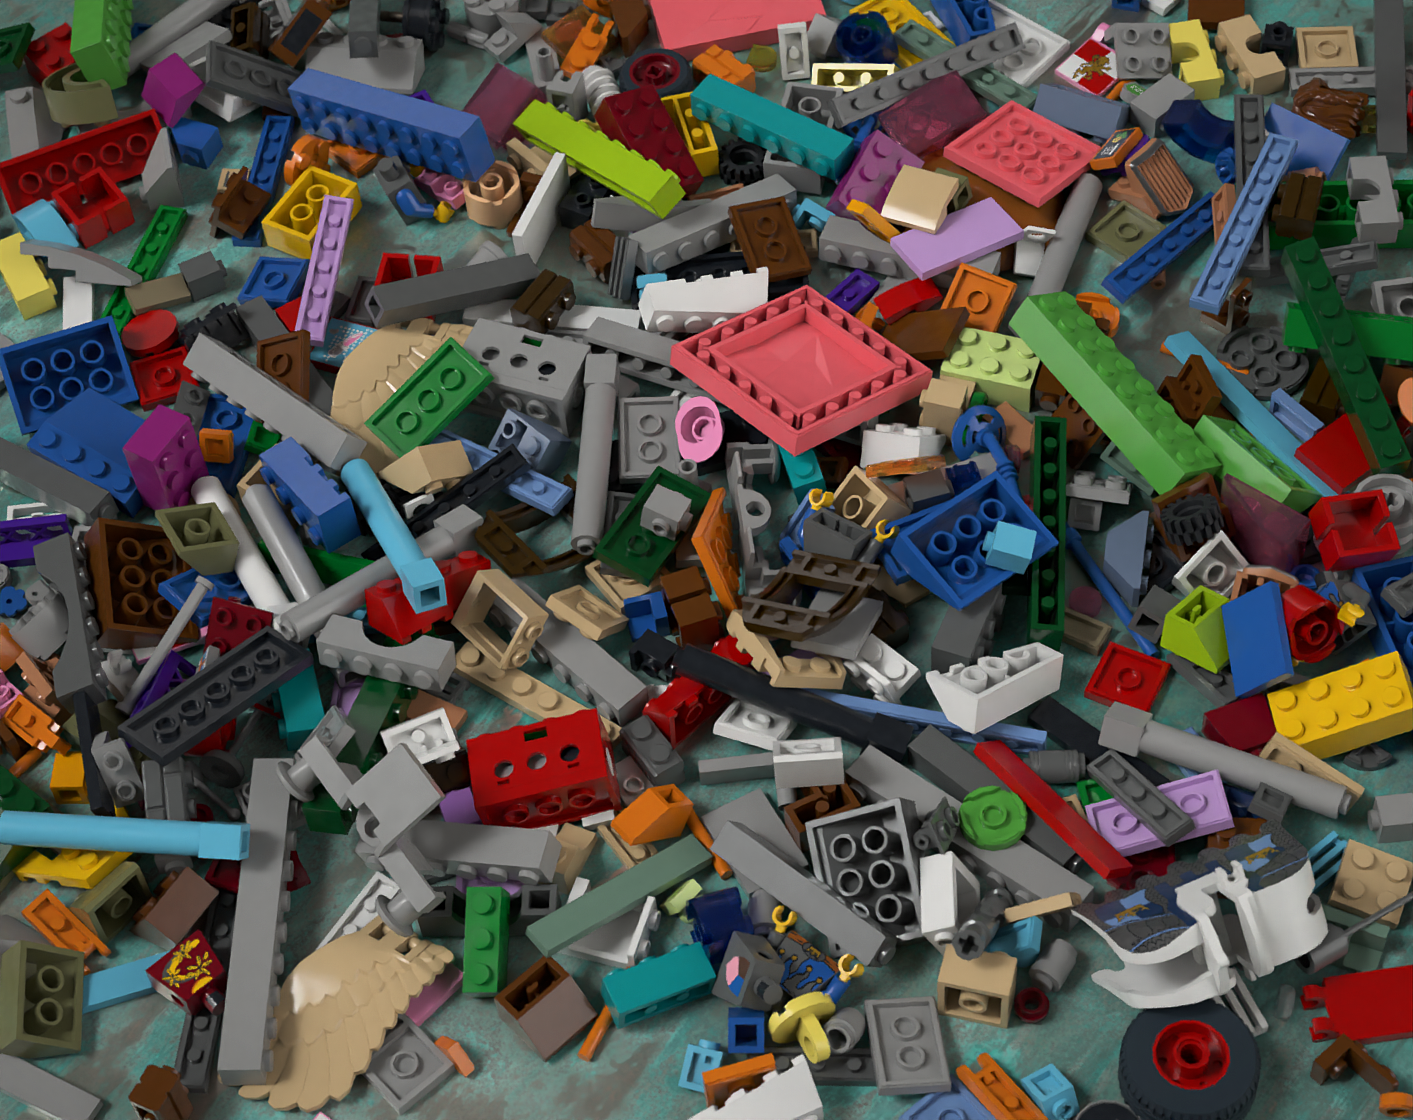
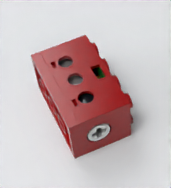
[466,708,623,829]

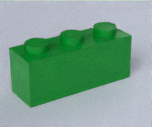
[462,886,510,998]

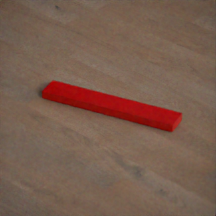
[973,740,1133,880]

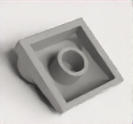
[1371,277,1413,317]

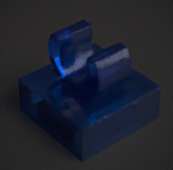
[945,461,982,497]

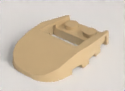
[726,609,847,690]

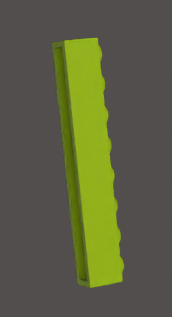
[513,99,686,219]

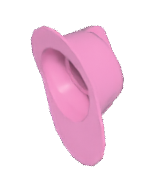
[675,396,725,463]

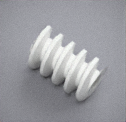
[583,65,621,122]

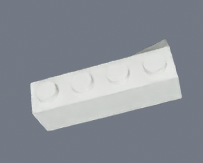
[638,267,769,333]
[926,642,1064,734]
[687,1054,824,1120]

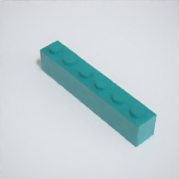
[690,74,854,181]

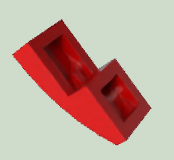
[873,278,944,325]

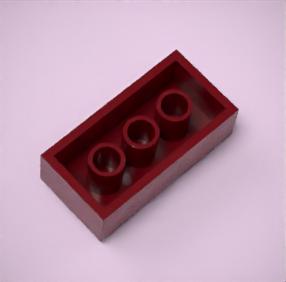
[594,84,704,200]

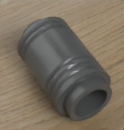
[1022,749,1086,784]

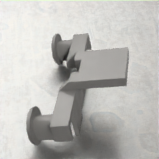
[674,439,803,607]
[276,736,447,937]

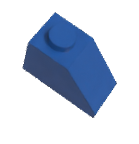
[170,117,223,169]

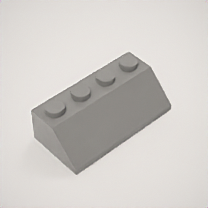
[305,32,425,95]

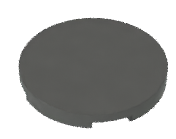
[1216,325,1309,400]

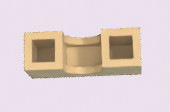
[1214,14,1286,96]

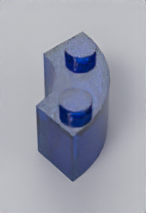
[1162,99,1235,164]

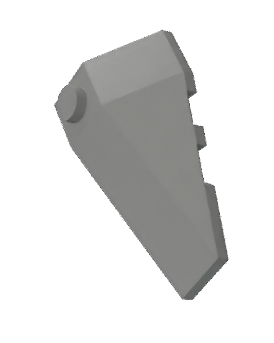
[5,86,68,158]

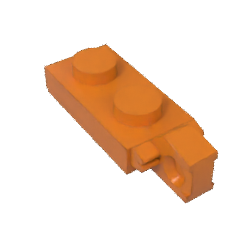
[1,694,72,756]

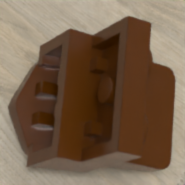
[1157,354,1236,429]
[1149,472,1237,563]

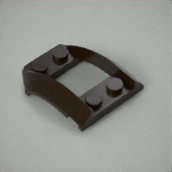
[475,474,606,579]
[741,549,881,642]

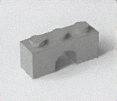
[1346,155,1403,244]

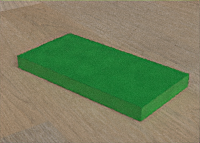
[364,337,495,458]

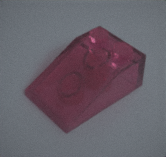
[877,70,987,158]
[1220,473,1311,573]

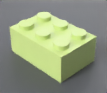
[940,327,1043,412]

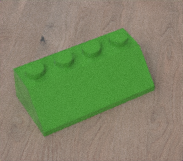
[1193,415,1322,523]

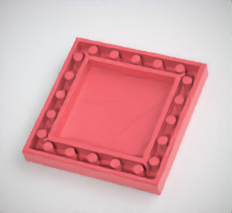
[647,0,827,61]
[670,285,933,456]

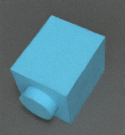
[982,521,1037,574]

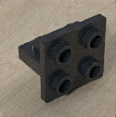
[176,302,250,352]

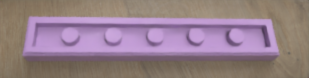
[295,195,354,347]

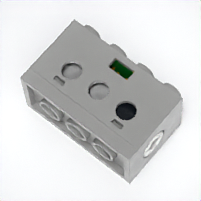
[463,318,592,439]

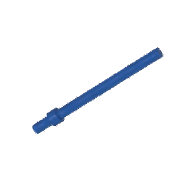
[1065,522,1160,658]

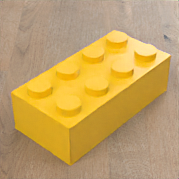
[1267,651,1413,760]

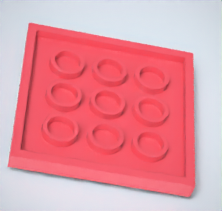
[943,100,1101,208]

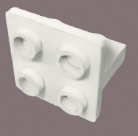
[843,633,922,705]
[380,707,460,766]

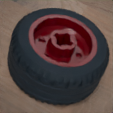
[619,48,693,98]

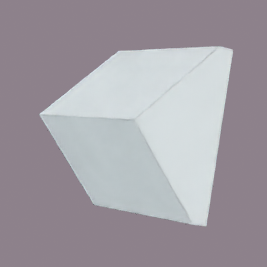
[1172,530,1250,598]
[773,737,844,789]

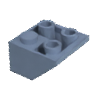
[488,408,572,477]

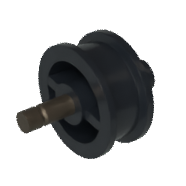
[380,0,450,51]

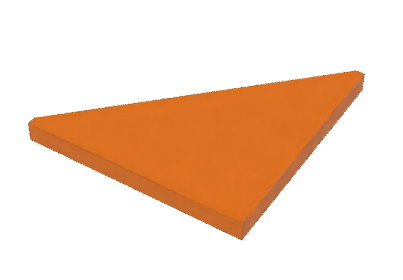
[691,487,745,619]

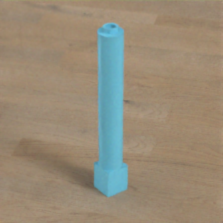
[340,459,447,614]
[0,810,250,860]

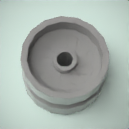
[1354,473,1413,555]

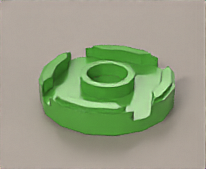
[958,785,1028,851]

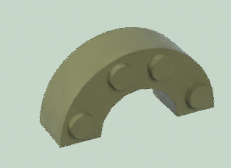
[42,63,119,127]

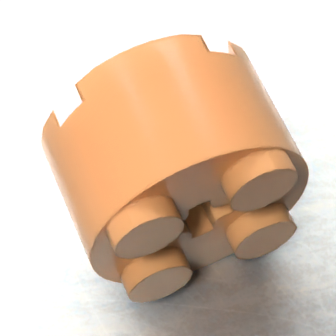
[463,160,523,229]

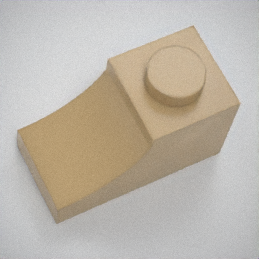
[538,822,597,895]

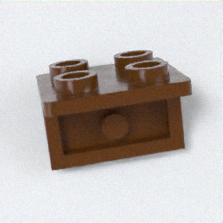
[208,166,271,240]
[1051,393,1111,469]

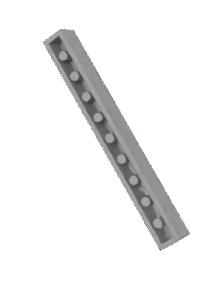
[583,317,879,447]
[217,758,300,1085]

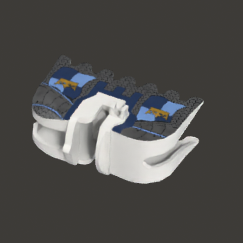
[1071,819,1328,1009]

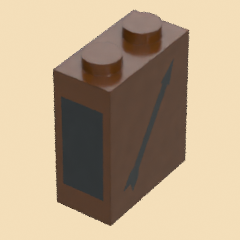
[267,0,333,68]

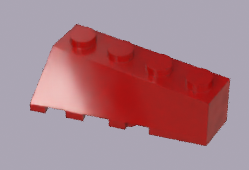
[364,550,491,645]
[642,634,758,750]

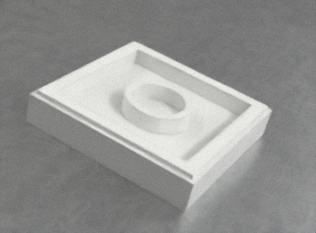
[713,698,797,751]

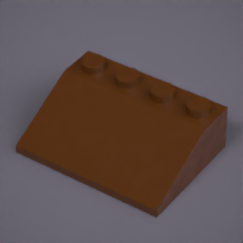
[84,517,199,651]

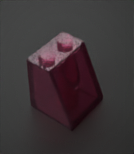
[462,62,548,152]

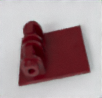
[203,596,274,657]

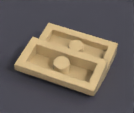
[881,165,959,234]

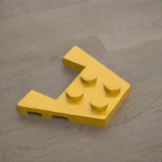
[12,804,133,889]

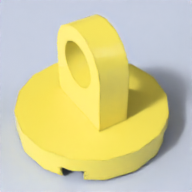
[767,992,835,1064]

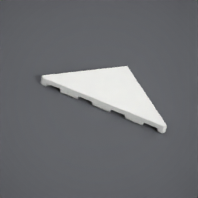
[988,0,1070,108]

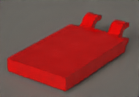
[1294,395,1411,495]
[1300,965,1413,1045]

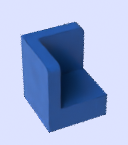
[623,591,670,643]

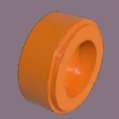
[1379,1092,1413,1118]

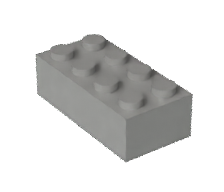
[763,81,844,194]

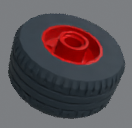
[1118,999,1261,1120]

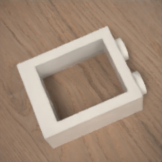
[920,851,980,956]

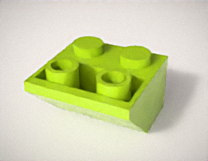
[1160,585,1230,674]

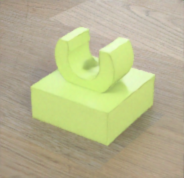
[659,879,706,924]

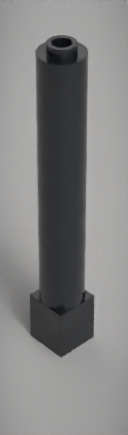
[672,643,914,763]

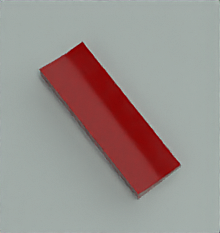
[0,108,162,214]

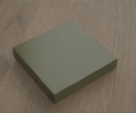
[1085,200,1166,263]

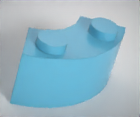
[11,199,79,264]

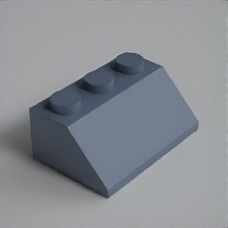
[1033,83,1130,144]

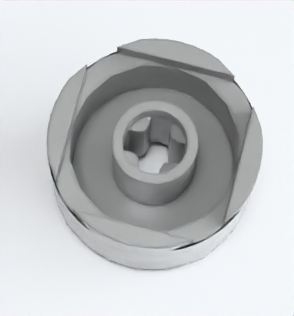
[463,0,520,36]
[8,589,69,661]

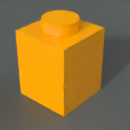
[49,751,89,804]

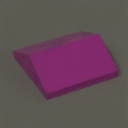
[141,53,206,128]

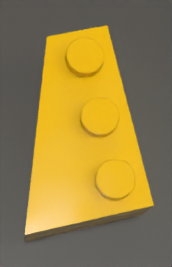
[661,91,719,177]

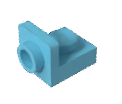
[791,198,836,232]
[678,1039,728,1093]
[1021,1063,1080,1120]

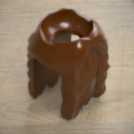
[1291,77,1369,140]

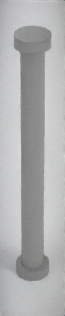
[115,575,215,717]

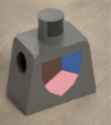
[712,931,785,1012]

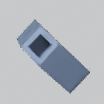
[1103,510,1154,608]

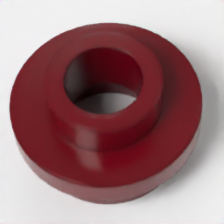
[1014,987,1050,1023]

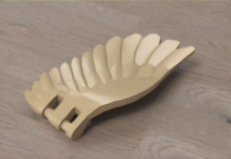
[312,318,473,477]
[217,915,455,1113]

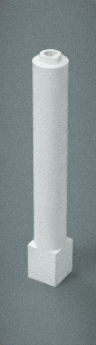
[191,476,310,649]

